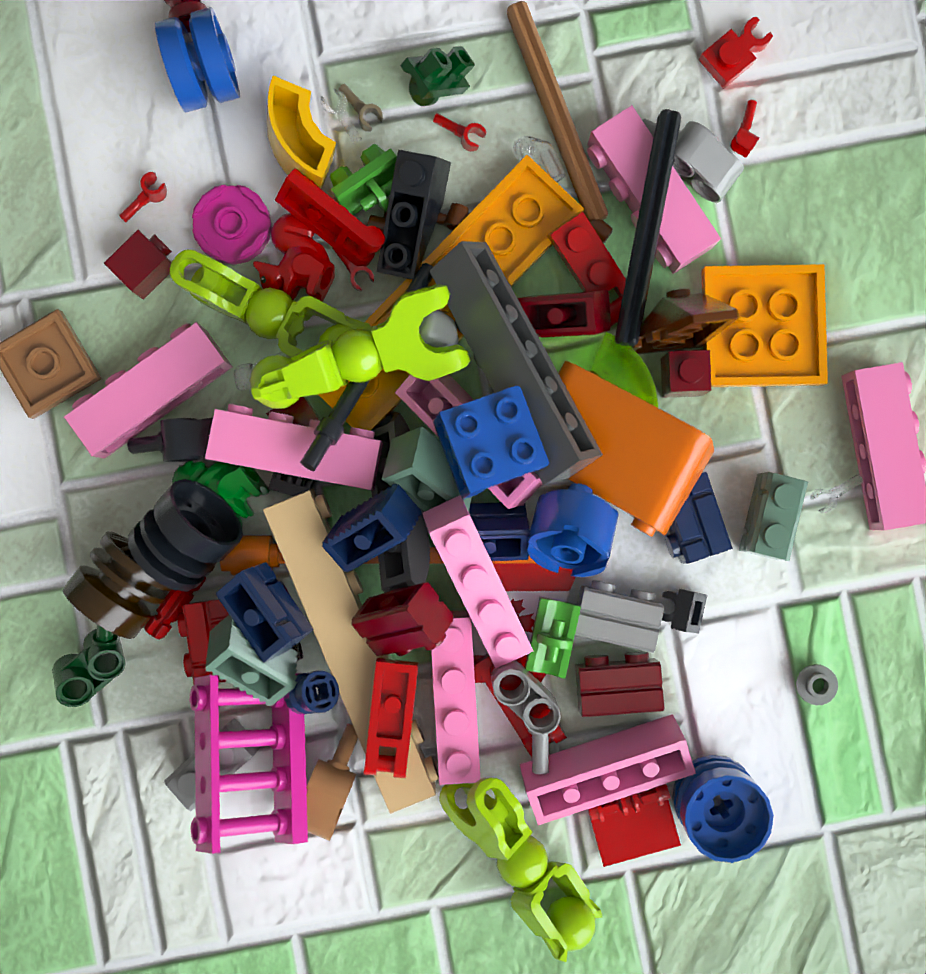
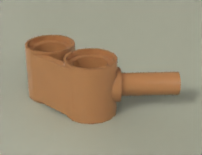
[306,724,358,841]

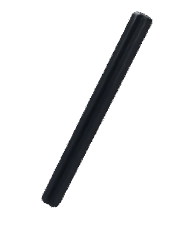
[615,109,681,347]

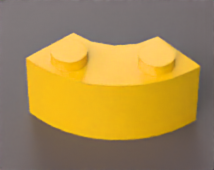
[267,76,336,190]

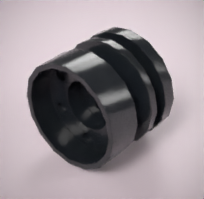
[128,479,243,592]

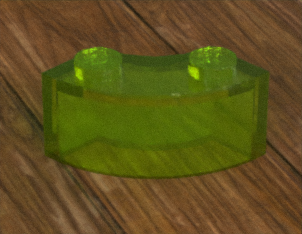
[588,332,658,408]

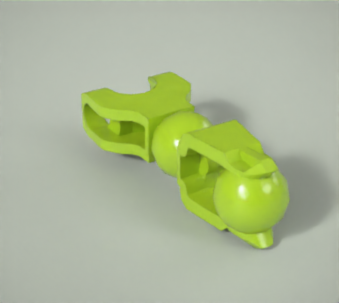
[170,249,372,385]
[250,284,470,409]
[439,778,603,962]

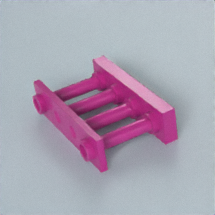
[190,673,308,854]

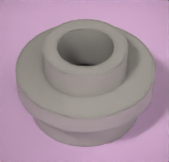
[796,664,838,705]

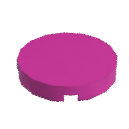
[192,185,272,265]

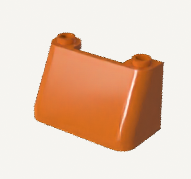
[558,361,714,537]

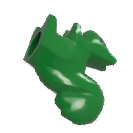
[172,461,270,529]

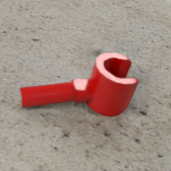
[730,100,760,158]
[433,113,487,152]
[119,172,167,222]
[332,247,374,291]

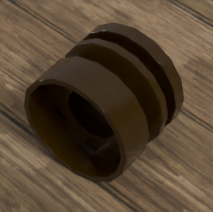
[63,531,172,639]

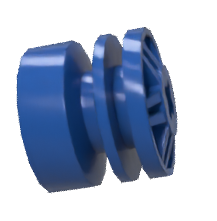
[672,755,774,863]

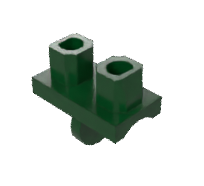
[400,46,475,106]

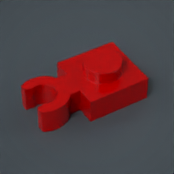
[698,17,773,89]

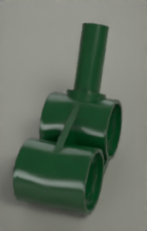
[52,625,126,707]

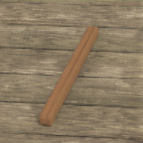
[507,1,608,223]

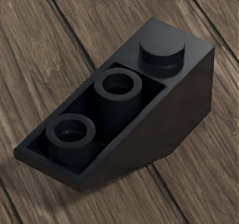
[376,149,451,280]

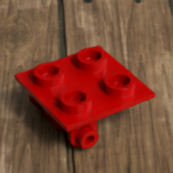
[588,784,681,867]

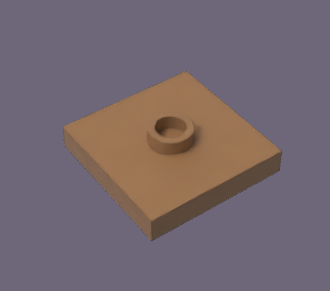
[0,309,102,419]

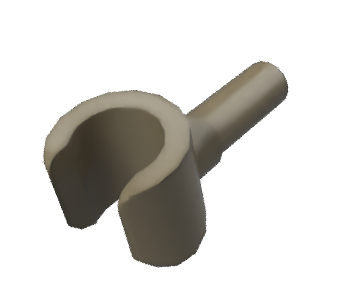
[338,84,383,132]

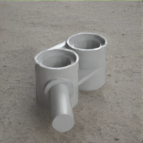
[642,119,744,203]
[491,660,561,774]

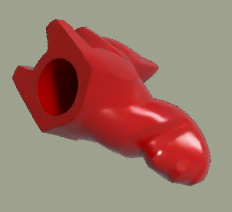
[253,213,335,302]

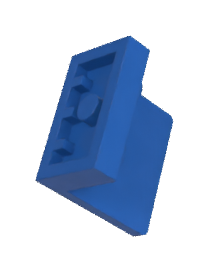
[433,386,549,500]

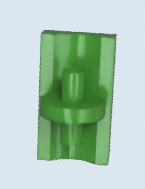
[329,144,397,215]
[525,597,581,679]

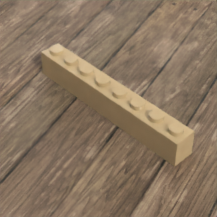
[263,488,439,814]

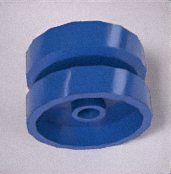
[155,7,240,113]

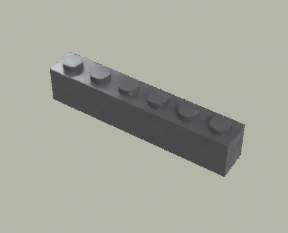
[430,241,603,485]

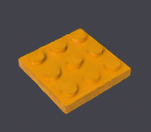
[701,264,828,387]

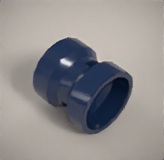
[284,671,339,714]

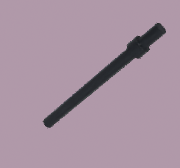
[300,263,433,471]

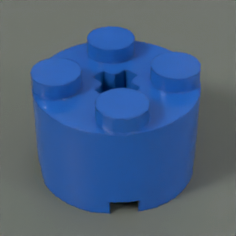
[527,483,619,577]

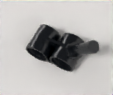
[127,417,213,462]

